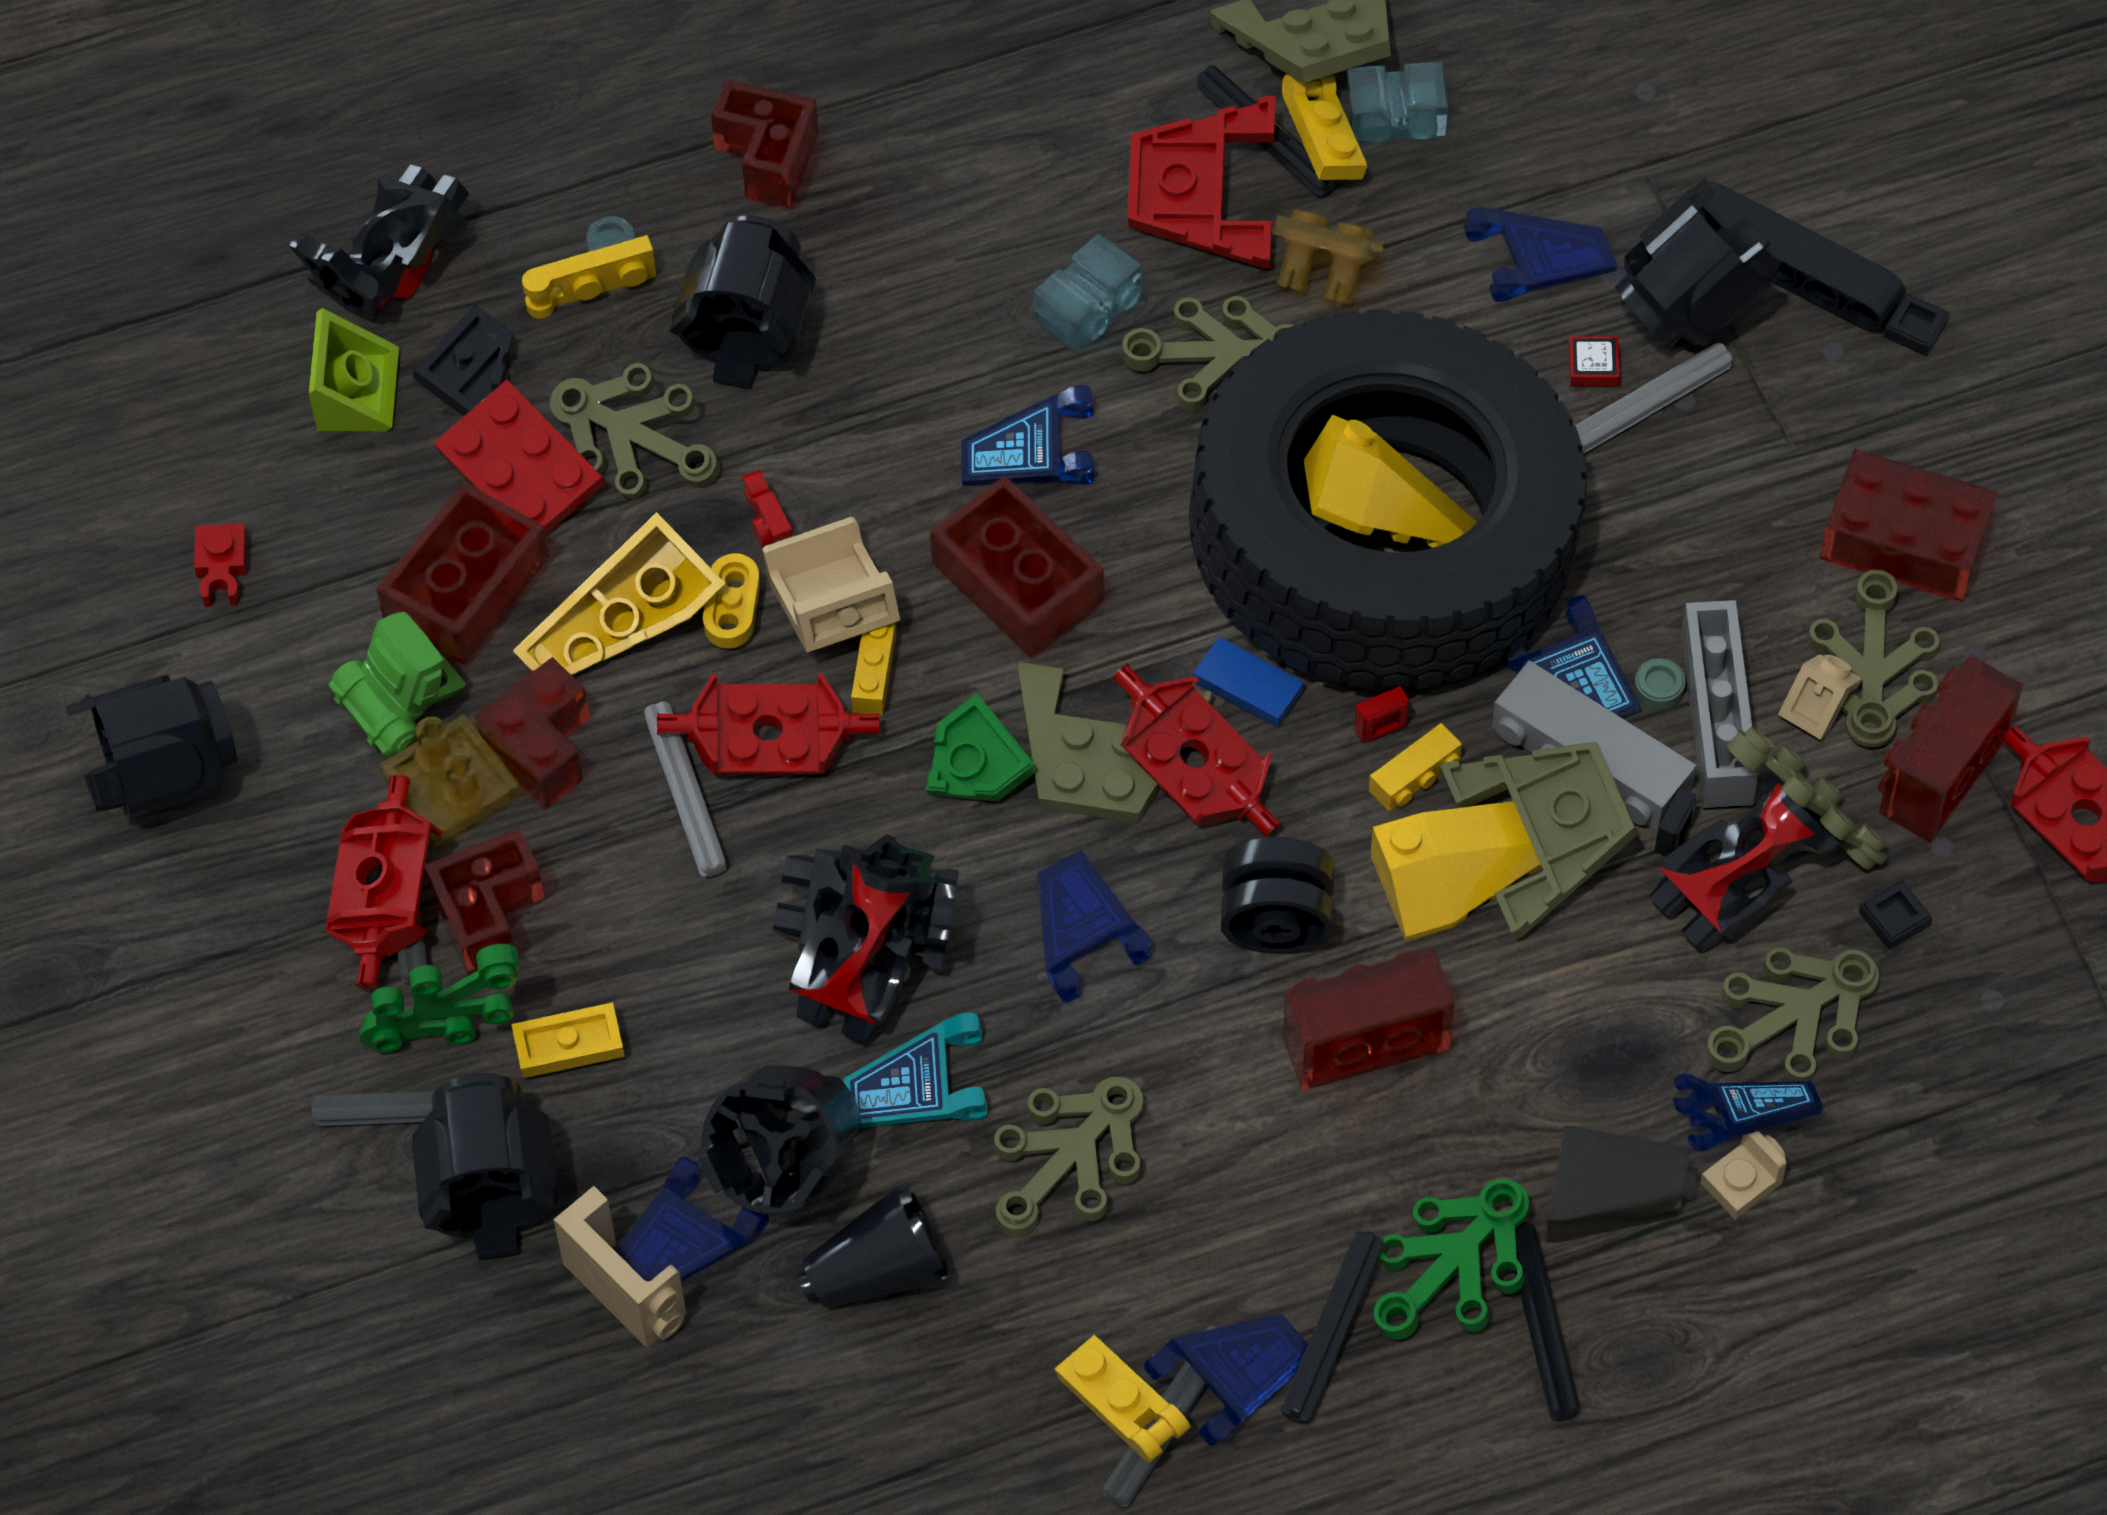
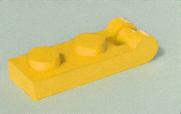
[1282,74,1368,180]
[522,235,657,319]
[1054,1335,1191,1463]

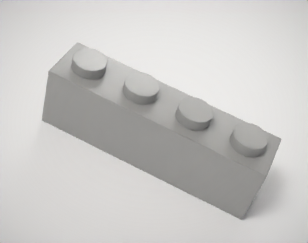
[1681,600,1758,808]
[1492,660,1697,831]

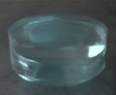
[586,216,635,252]

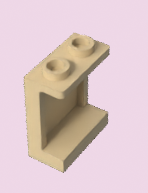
[762,517,900,652]
[554,1186,686,1348]

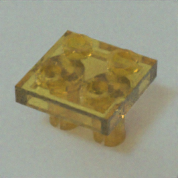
[1272,209,1384,305]
[379,715,521,845]

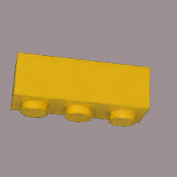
[851,622,897,716]
[1369,723,1462,812]

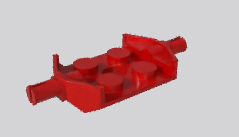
[1112,663,1281,838]
[657,674,879,774]
[2002,725,2107,883]
[325,774,442,990]

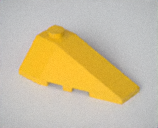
[1303,415,1477,548]
[513,512,726,687]
[1371,801,1542,942]

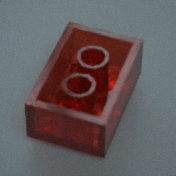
[1820,449,1998,602]
[930,475,1104,657]
[376,482,550,665]
[1878,654,2023,844]
[1283,949,1454,1091]

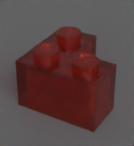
[711,79,819,208]
[475,657,590,810]
[424,828,545,976]

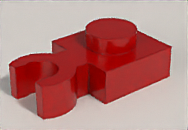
[742,470,793,548]
[194,523,247,607]

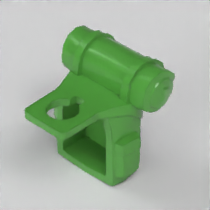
[328,611,466,760]

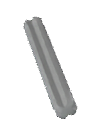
[1574,343,1733,453]
[644,701,726,878]

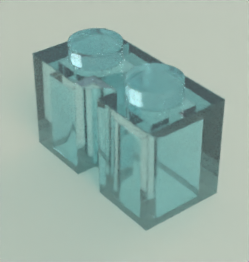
[1346,61,1448,143]
[1033,233,1142,351]

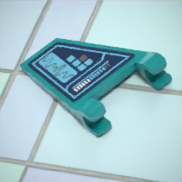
[843,1013,988,1128]

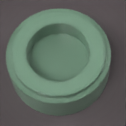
[1634,658,1685,710]

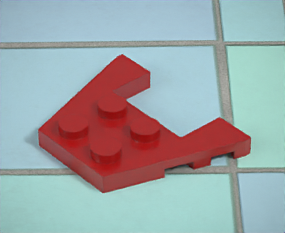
[1128,96,1276,268]

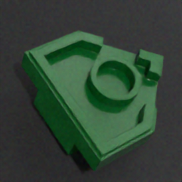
[926,693,1038,801]

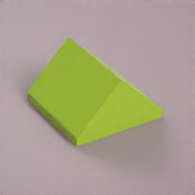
[309,308,399,432]

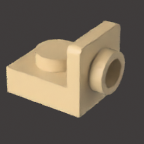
[1778,655,1862,740]
[1700,1126,1787,1220]

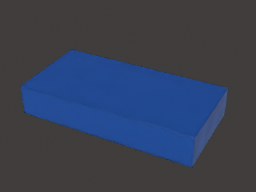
[1193,637,1304,727]

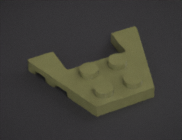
[1210,0,1391,83]
[1018,662,1212,824]
[1440,742,1638,939]

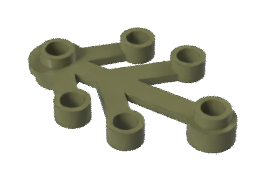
[1122,296,1300,412]
[550,363,720,500]
[1808,570,1940,747]
[1726,726,1887,870]
[1706,947,1879,1084]
[994,1077,1143,1238]

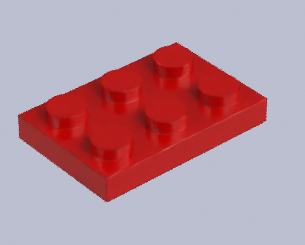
[434,380,605,548]

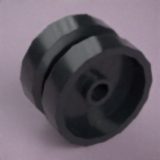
[1221,837,1334,954]

